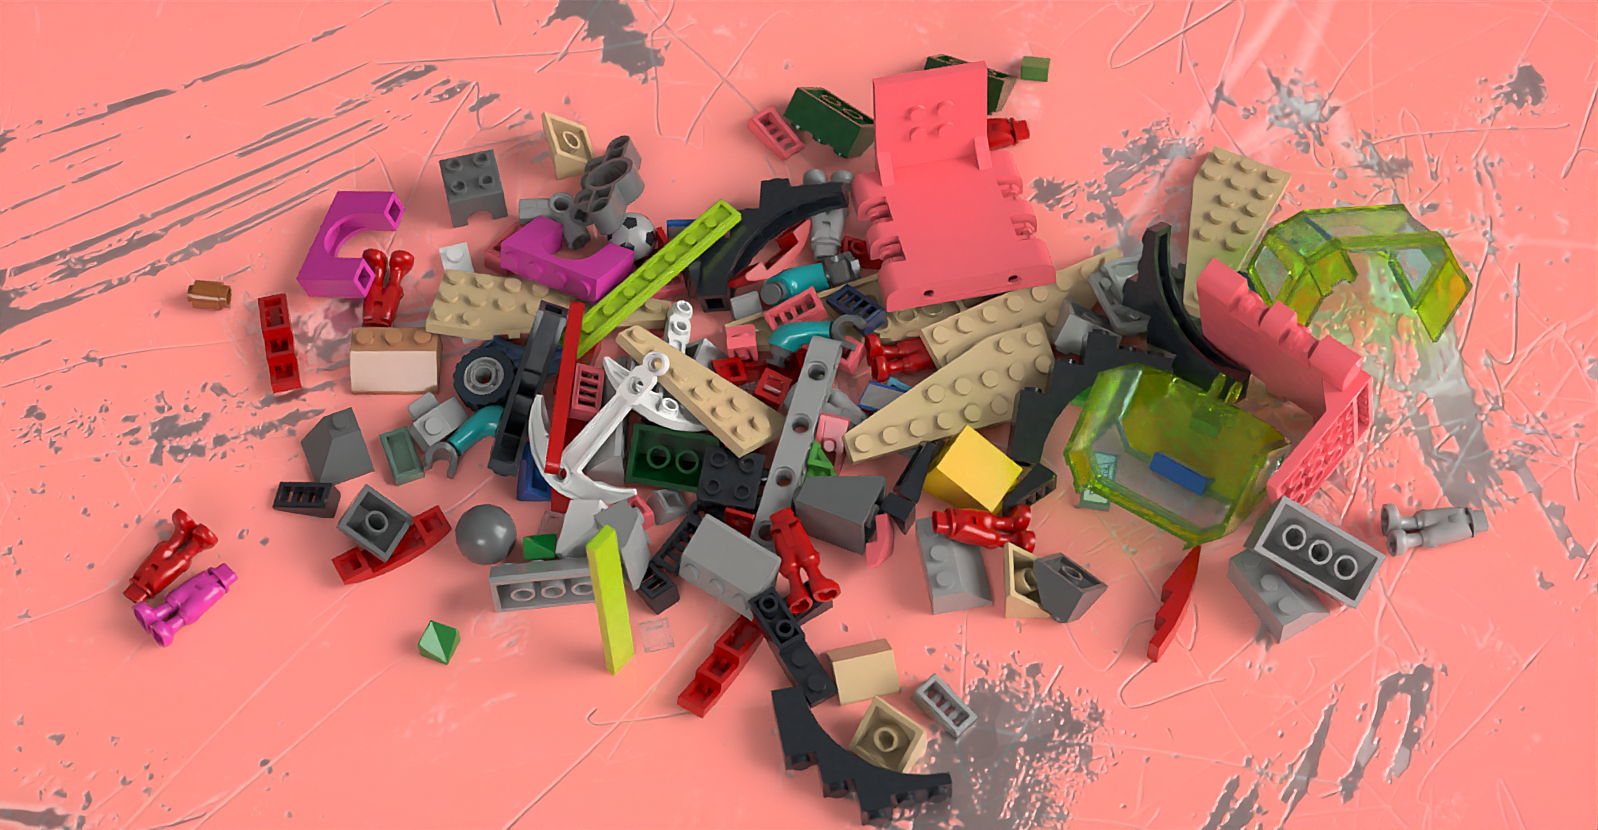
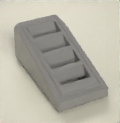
[910,673,978,738]

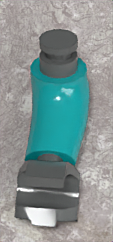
[760,251,862,306]
[765,314,868,369]
[422,405,504,479]

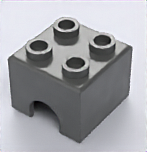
[439,149,508,228]

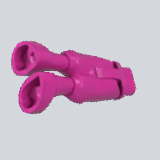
[132,563,238,648]

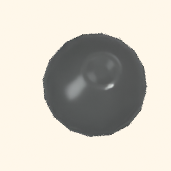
[455,504,517,566]

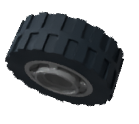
[453,347,517,412]

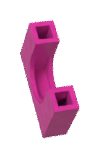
[296,191,406,298]
[500,215,635,305]

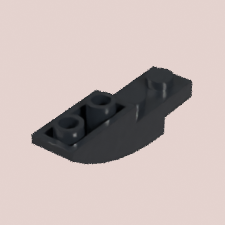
[747,586,838,709]

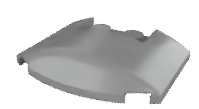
[1087,256,1202,337]

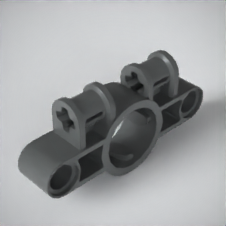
[570,135,645,236]

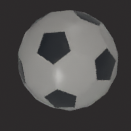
[607,212,657,262]

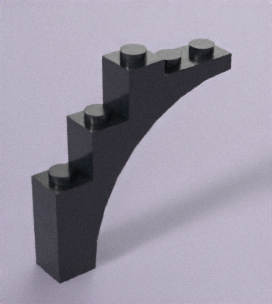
[697,178,849,313]
[1122,222,1251,406]
[487,300,569,478]
[1006,329,1173,468]
[771,685,952,826]

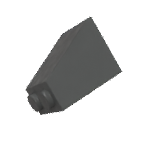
[793,475,886,556]

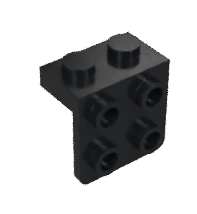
[696,446,770,521]

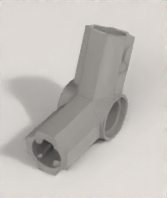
[519,192,591,250]

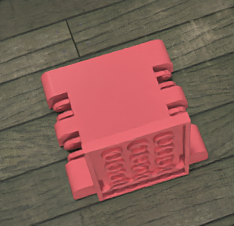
[850,60,1056,312]
[1196,257,1373,508]

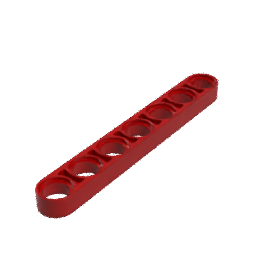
[544,301,585,475]

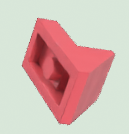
[726,324,759,363]
[815,412,851,476]

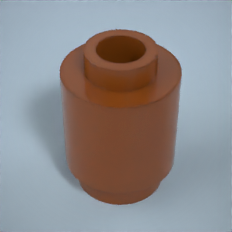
[187,280,232,310]

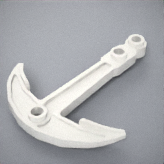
[602,300,709,432]
[528,351,669,505]

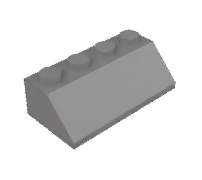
[583,356,630,487]
[1243,495,1386,609]
[489,557,595,613]

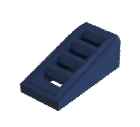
[826,284,886,338]

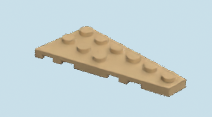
[615,325,787,458]

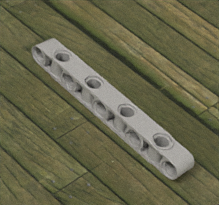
[749,335,843,555]

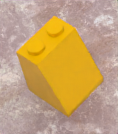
[922,424,1022,515]

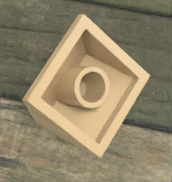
[541,111,596,180]
[1003,542,1051,618]
[826,638,900,707]
[848,696,927,773]

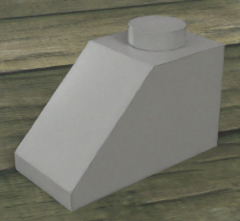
[407,396,470,453]

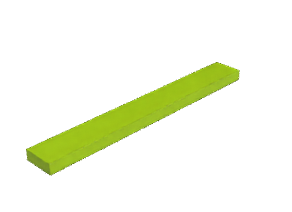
[558,199,742,359]
[586,524,635,675]

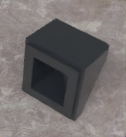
[880,492,916,535]

